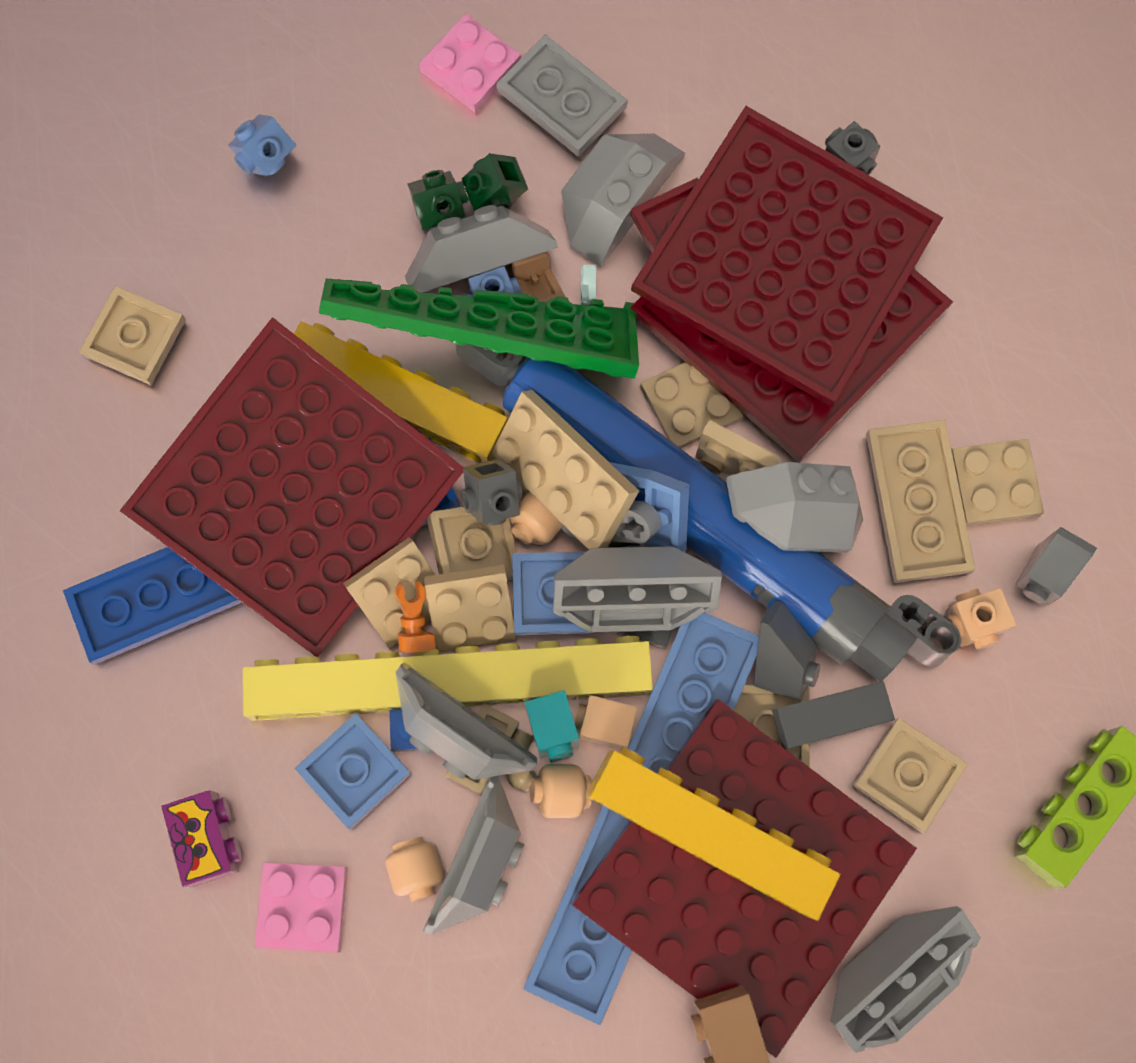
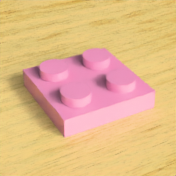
[419,14,521,113]
[255,862,348,952]

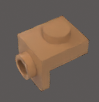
[512,251,565,302]

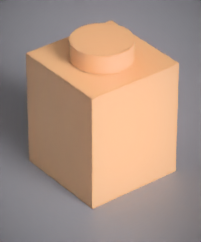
[575,695,638,750]

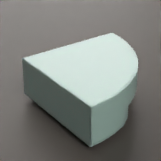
[581,265,596,305]

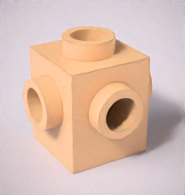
[946,588,1016,650]

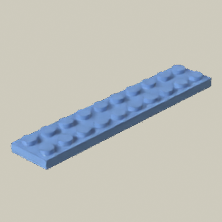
[523,612,759,1025]

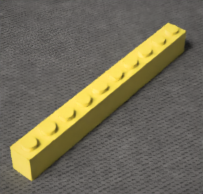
[243,636,653,721]

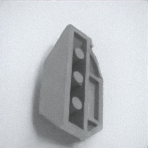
[561,133,685,267]
[405,205,558,293]
[726,462,864,553]
[553,546,722,632]
[396,662,538,780]
[423,776,525,934]
[831,906,981,1053]

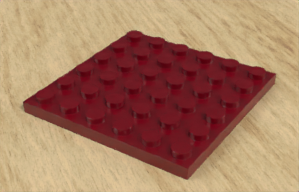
[630,106,944,407]
[630,269,953,463]
[120,317,463,657]
[570,699,917,1058]

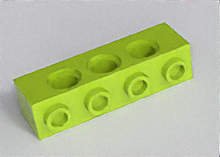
[1014,726,1136,888]

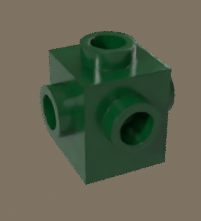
[461,153,528,211]
[407,170,468,230]

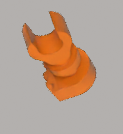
[395,580,436,653]

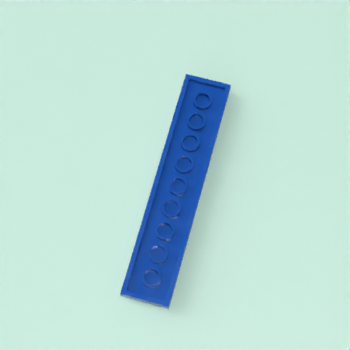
[63,437,461,665]

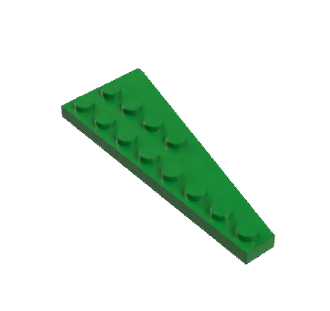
[319,278,639,379]

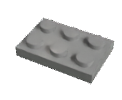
[496,34,628,157]

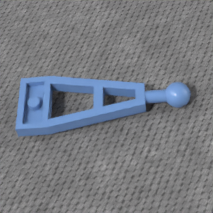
[609,462,689,552]

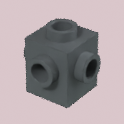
[824,121,881,175]
[461,459,522,526]

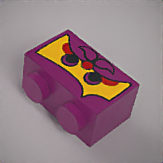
[161,790,242,887]

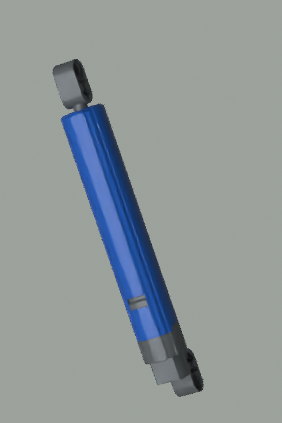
[456,344,961,683]

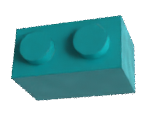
[524,690,579,763]

